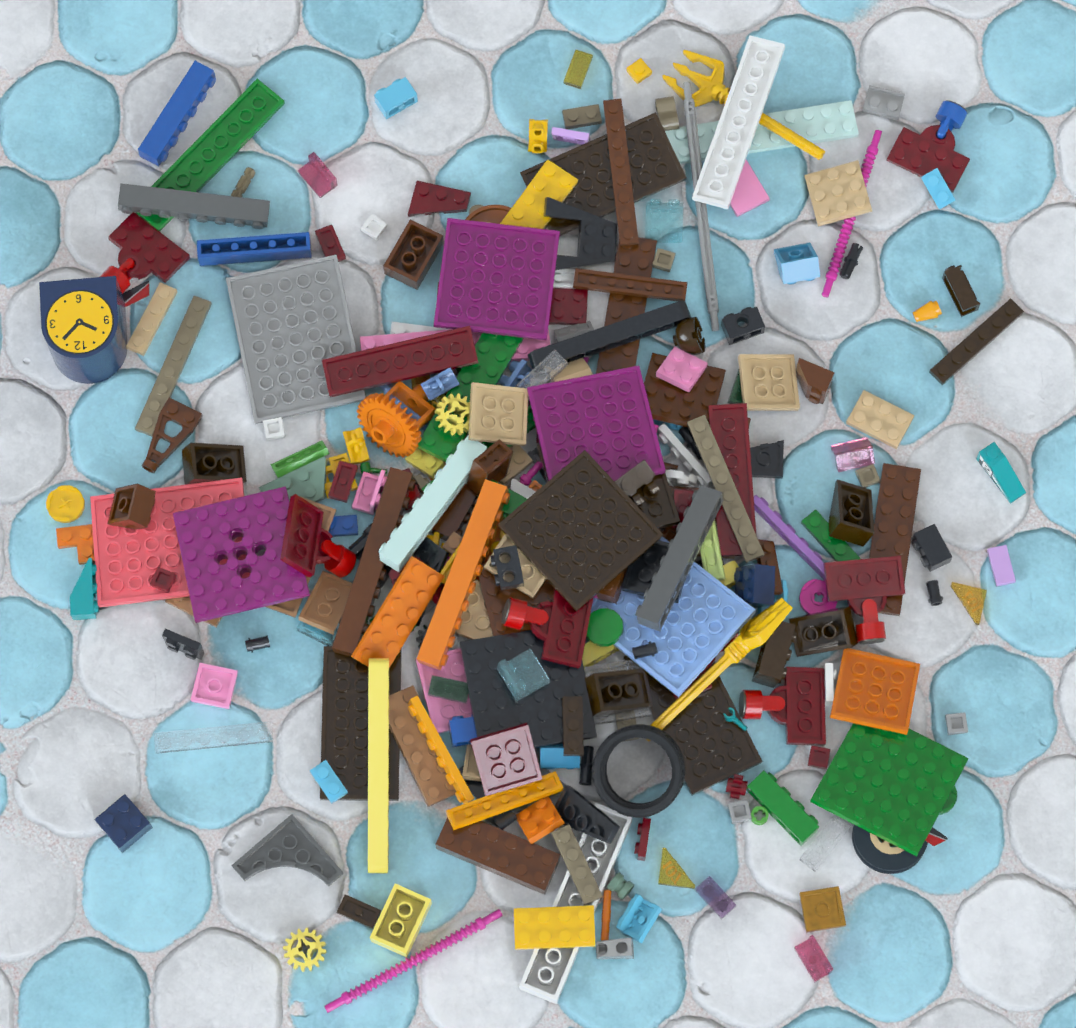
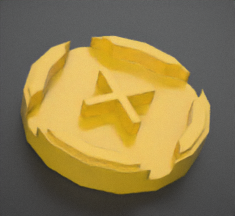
[46,485,85,523]

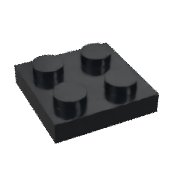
[162,629,204,660]

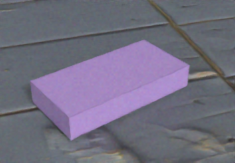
[987,545,1016,587]

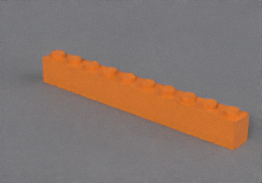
[416,479,510,671]

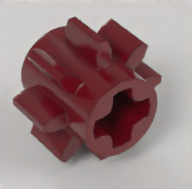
[726,774,748,800]

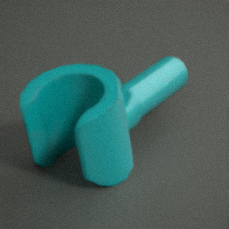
[723,707,748,731]

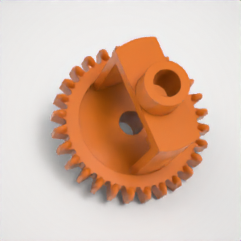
[357,381,435,458]

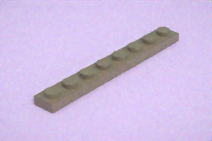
[135,296,212,437]
[687,415,764,563]

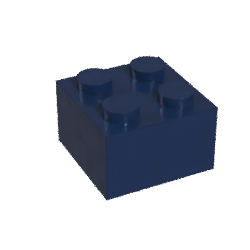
[734,564,775,608]
[94,794,153,853]

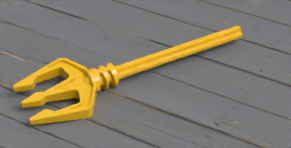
[662,50,825,160]
[646,598,793,742]

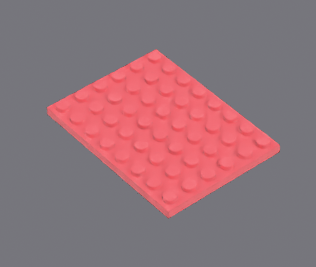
[90,478,251,608]

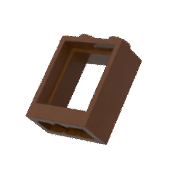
[467,439,513,496]

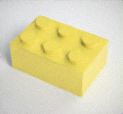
[370,883,432,958]

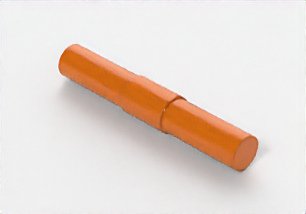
[601,890,612,941]

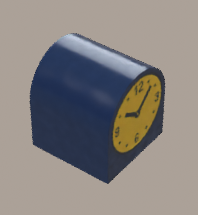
[39,276,127,384]

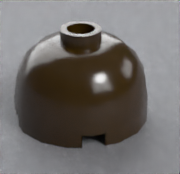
[673,317,706,355]

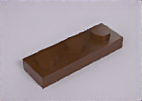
[757,539,783,595]

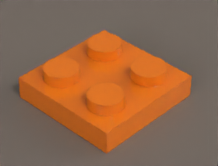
[516,796,565,844]

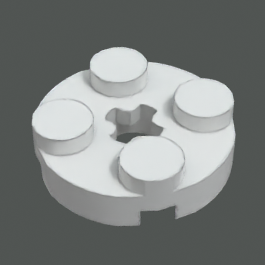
[665,470,697,487]

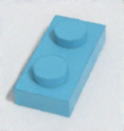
[921,168,956,210]
[310,760,348,804]

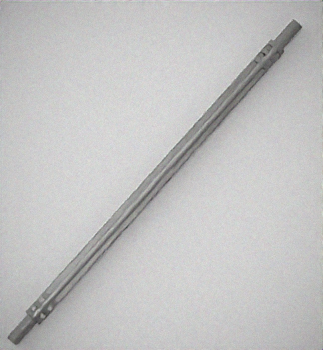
[683,82,719,331]

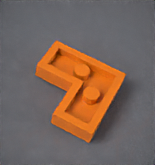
[56,524,95,565]

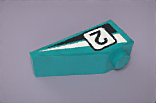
[976,442,1026,504]

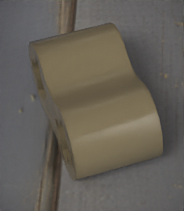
[655,96,679,131]

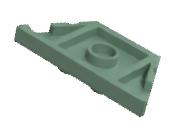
[259,456,328,502]

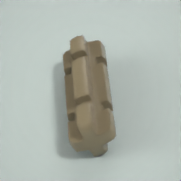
[231,167,255,197]

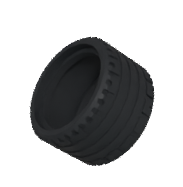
[592,724,685,818]

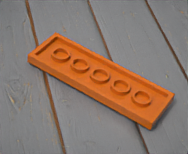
[351,556,445,668]

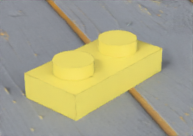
[405,448,445,479]

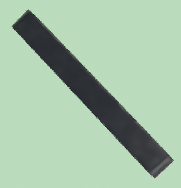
[527,301,692,374]

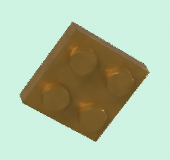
[799,886,846,933]

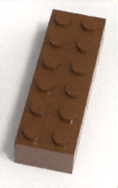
[435,817,561,895]

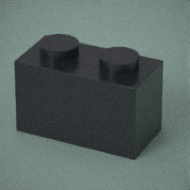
[911,524,952,572]

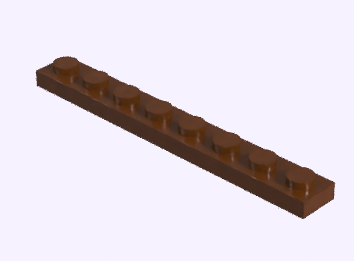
[603,98,639,246]

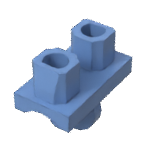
[499,359,533,388]
[420,368,460,401]

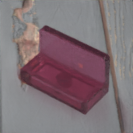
[298,152,338,198]
[831,438,875,472]
[794,935,833,983]

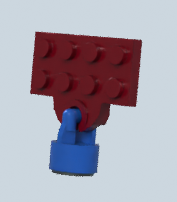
[887,100,970,192]

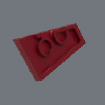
[408,181,471,217]

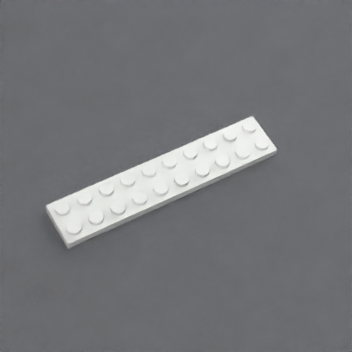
[692,36,785,209]

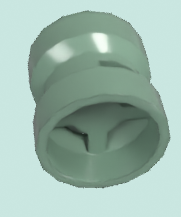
[607,872,634,900]

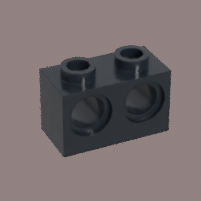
[490,545,524,591]

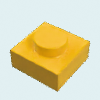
[626,58,652,84]

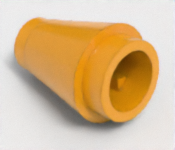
[912,301,942,322]

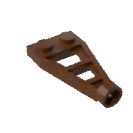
[141,397,203,473]

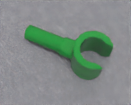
[360,462,387,474]

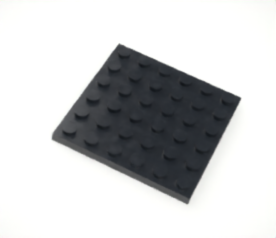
[459,630,597,748]

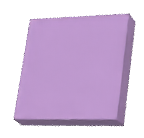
[551,127,591,145]

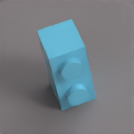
[374,77,418,120]

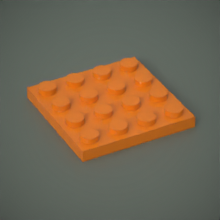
[830,648,920,735]

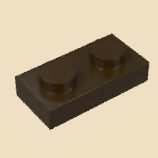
[337,894,381,929]

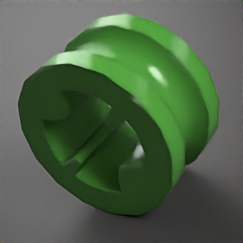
[751,806,769,825]

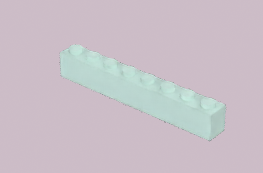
[379,435,487,572]

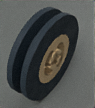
[852,825,928,874]

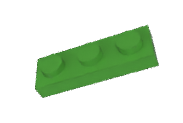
[270,440,330,478]

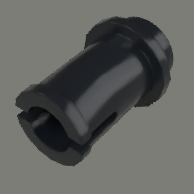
[926,580,943,606]
[245,635,270,653]
[632,641,658,660]

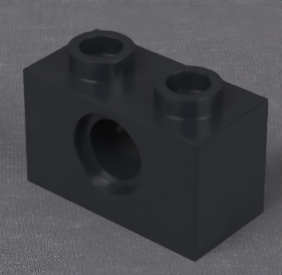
[721,307,765,345]

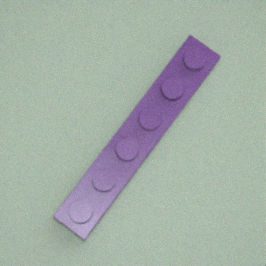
[754,495,825,580]

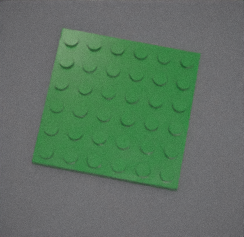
[810,723,969,857]

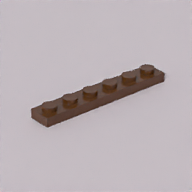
[573,268,688,301]

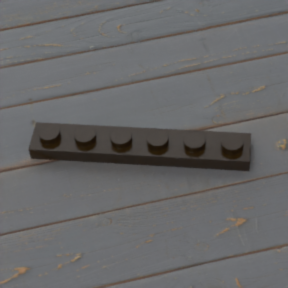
[929,298,1024,385]

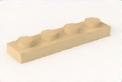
[127,282,177,356]

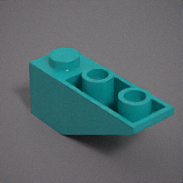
[70,558,99,620]

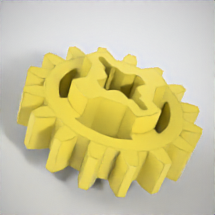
[434,394,470,436]
[283,928,327,972]

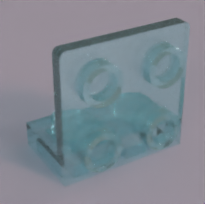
[497,649,550,701]

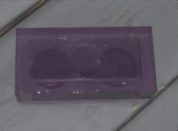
[695,876,736,920]

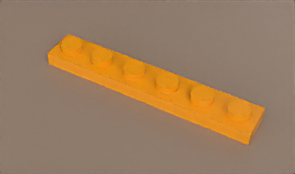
[408,695,475,804]
[446,771,563,830]

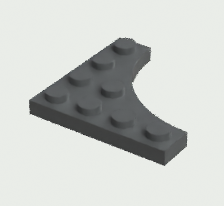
[231,814,344,887]

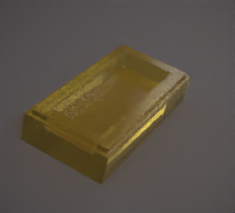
[564,50,593,89]

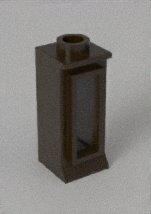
[942,265,980,317]

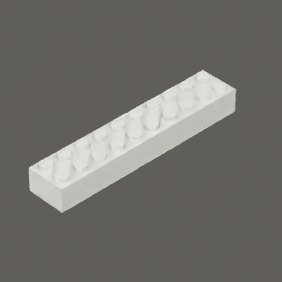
[519,803,632,1004]

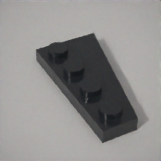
[706,440,784,479]
[555,785,620,844]

